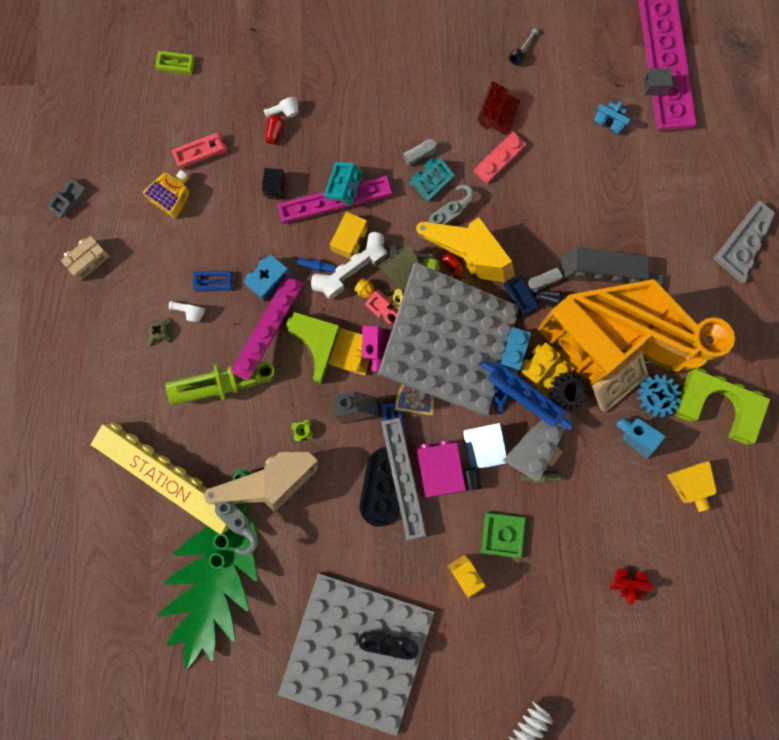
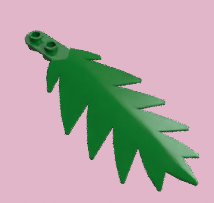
[158,469,258,669]

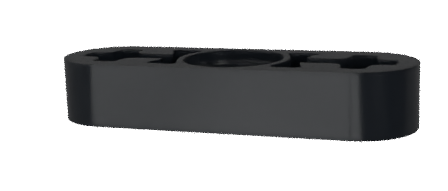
[358,631,418,660]

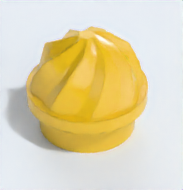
[354,278,374,298]

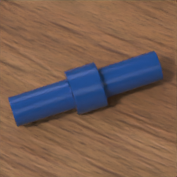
[297,258,336,273]

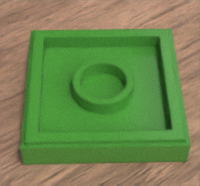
[481,513,526,558]

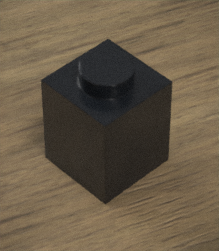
[262,168,286,199]

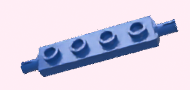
[481,359,574,431]

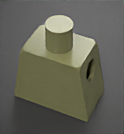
[378,244,420,290]

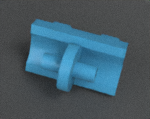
[594,100,630,134]

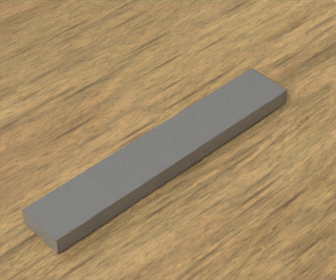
[381,418,427,540]

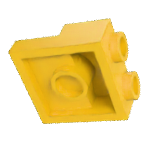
[519,342,575,399]

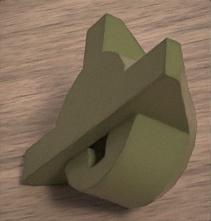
[147,318,172,346]

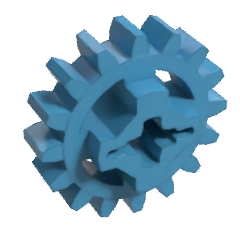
[636,374,682,418]

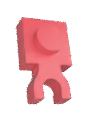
[365,289,398,325]

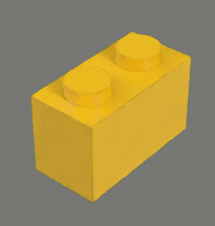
[329,211,369,259]

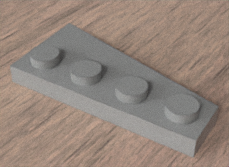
[713,201,775,283]
[502,411,572,482]

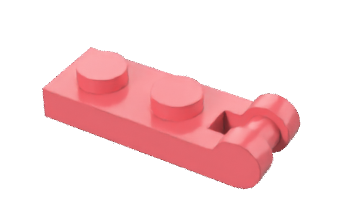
[171,132,228,169]

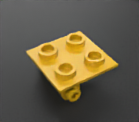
[328,328,370,376]

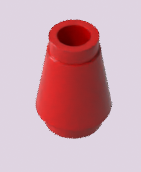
[265,115,285,145]

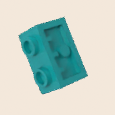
[409,158,455,201]
[323,162,363,206]

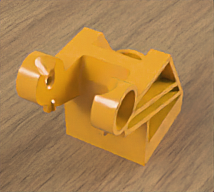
[537,279,735,387]

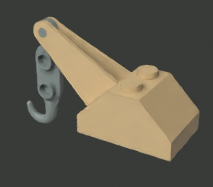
[204,452,318,555]

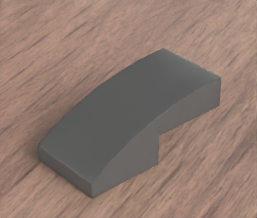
[46,177,88,218]

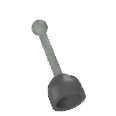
[388,245,435,259]

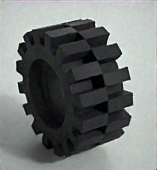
[549,372,589,410]

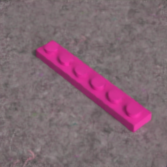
[277,176,392,224]
[230,275,303,381]

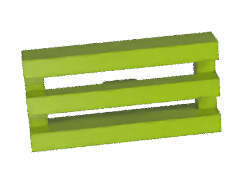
[155,51,195,75]

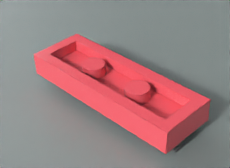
[474,132,526,184]

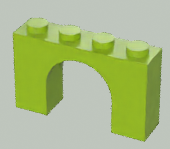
[673,368,770,445]

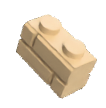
[60,236,110,281]

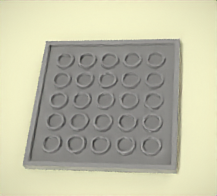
[377,262,519,416]
[278,573,434,736]

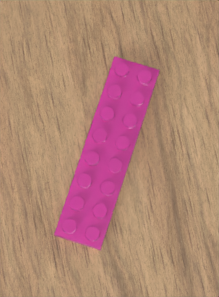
[638,0,696,131]

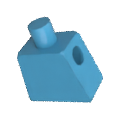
[616,416,666,459]

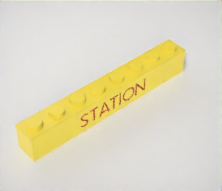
[91,422,235,534]

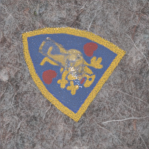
[395,384,434,416]

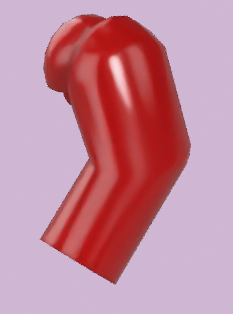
[442,253,462,279]

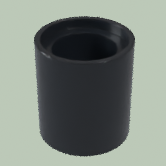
[462,468,482,491]

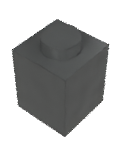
[643,68,675,96]

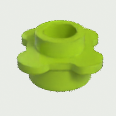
[292,420,313,442]

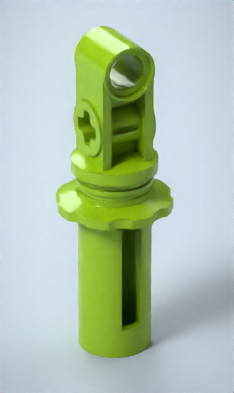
[165,361,275,406]

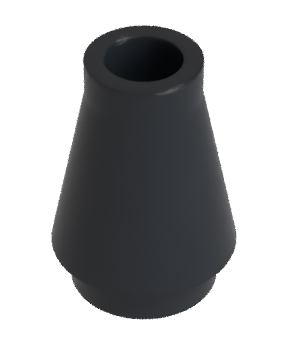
[536,289,565,308]

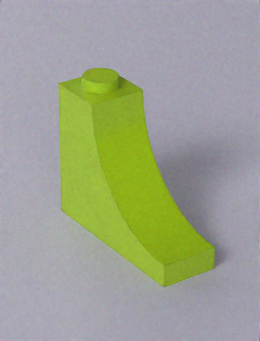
[286,312,339,384]

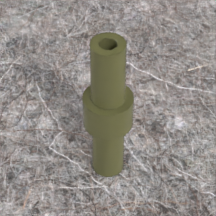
[520,472,561,483]

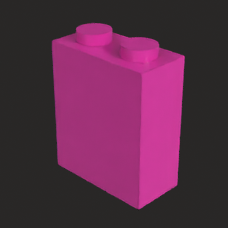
[417,440,466,498]

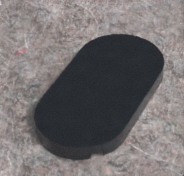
[359,447,400,527]

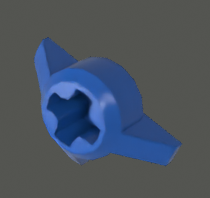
[492,386,512,413]

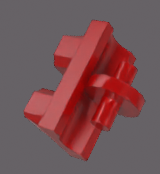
[610,568,653,605]

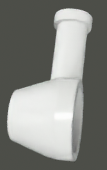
[264,97,298,119]
[169,300,205,323]

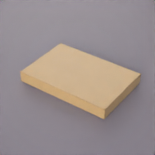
[592,349,649,412]

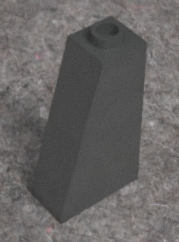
[333,391,379,424]

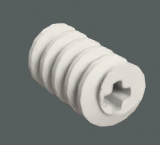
[509,701,553,740]

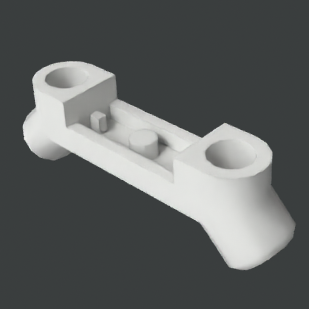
[311,232,389,299]

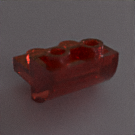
[477,81,520,135]

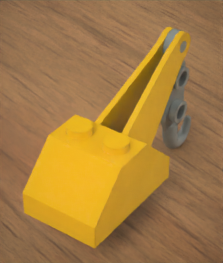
[416,184,515,282]

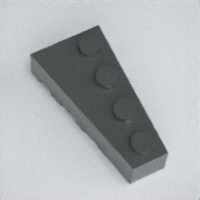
[560,247,649,284]

